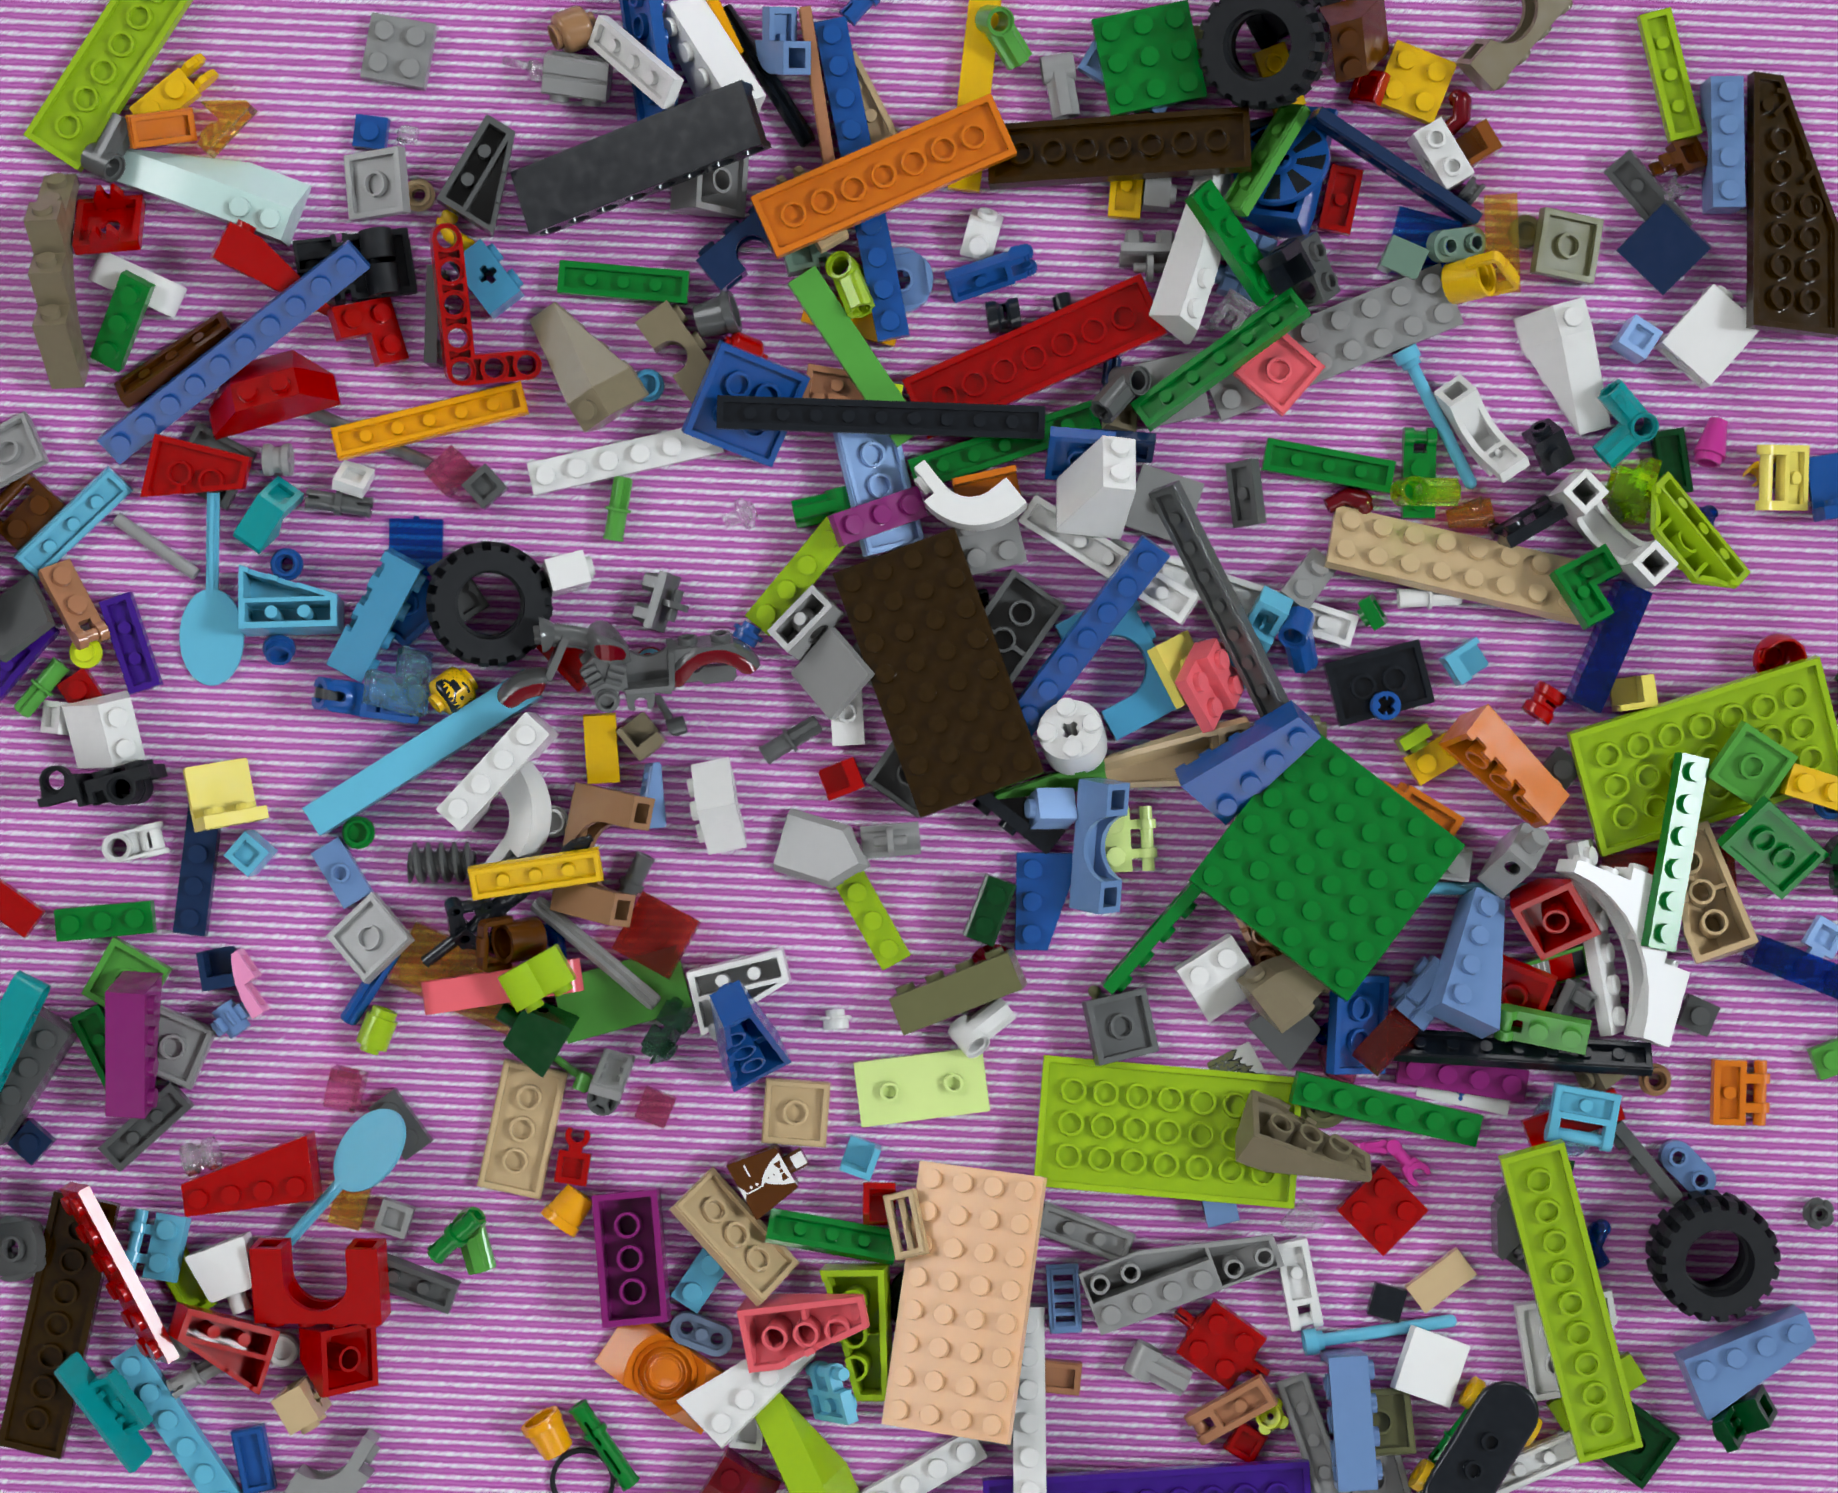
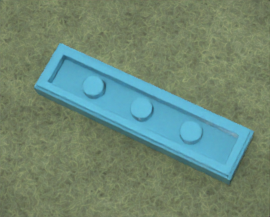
[14,466,133,580]

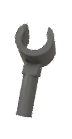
[655,695,688,736]

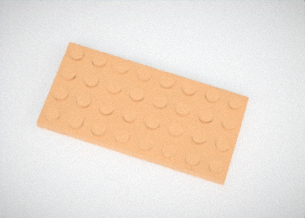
[881,1161,1047,1445]

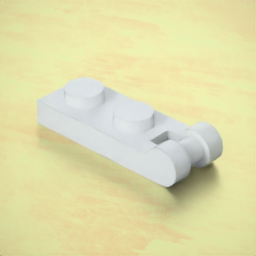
[1276,1236,1324,1332]

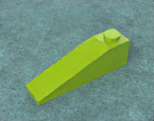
[754,1392,860,1493]

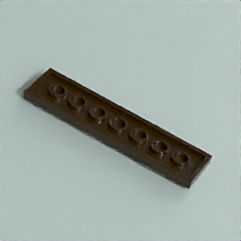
[988,106,1252,190]
[0,1189,121,1459]

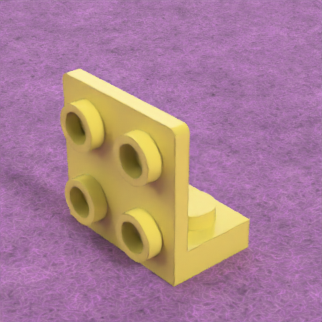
[183,758,269,833]

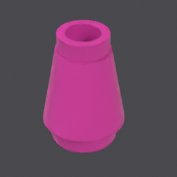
[1693,417,1728,468]

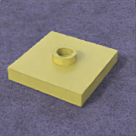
[1147,630,1194,709]

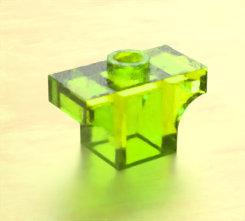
[1603,457,1662,525]

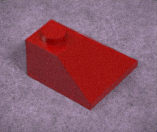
[299,1324,379,1398]

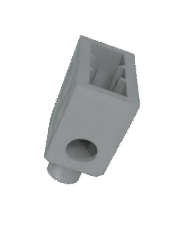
[1477,822,1549,899]

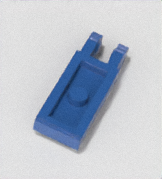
[944,243,1038,303]

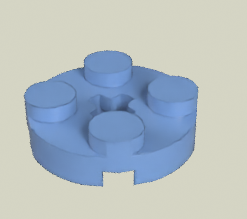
[893,247,933,313]

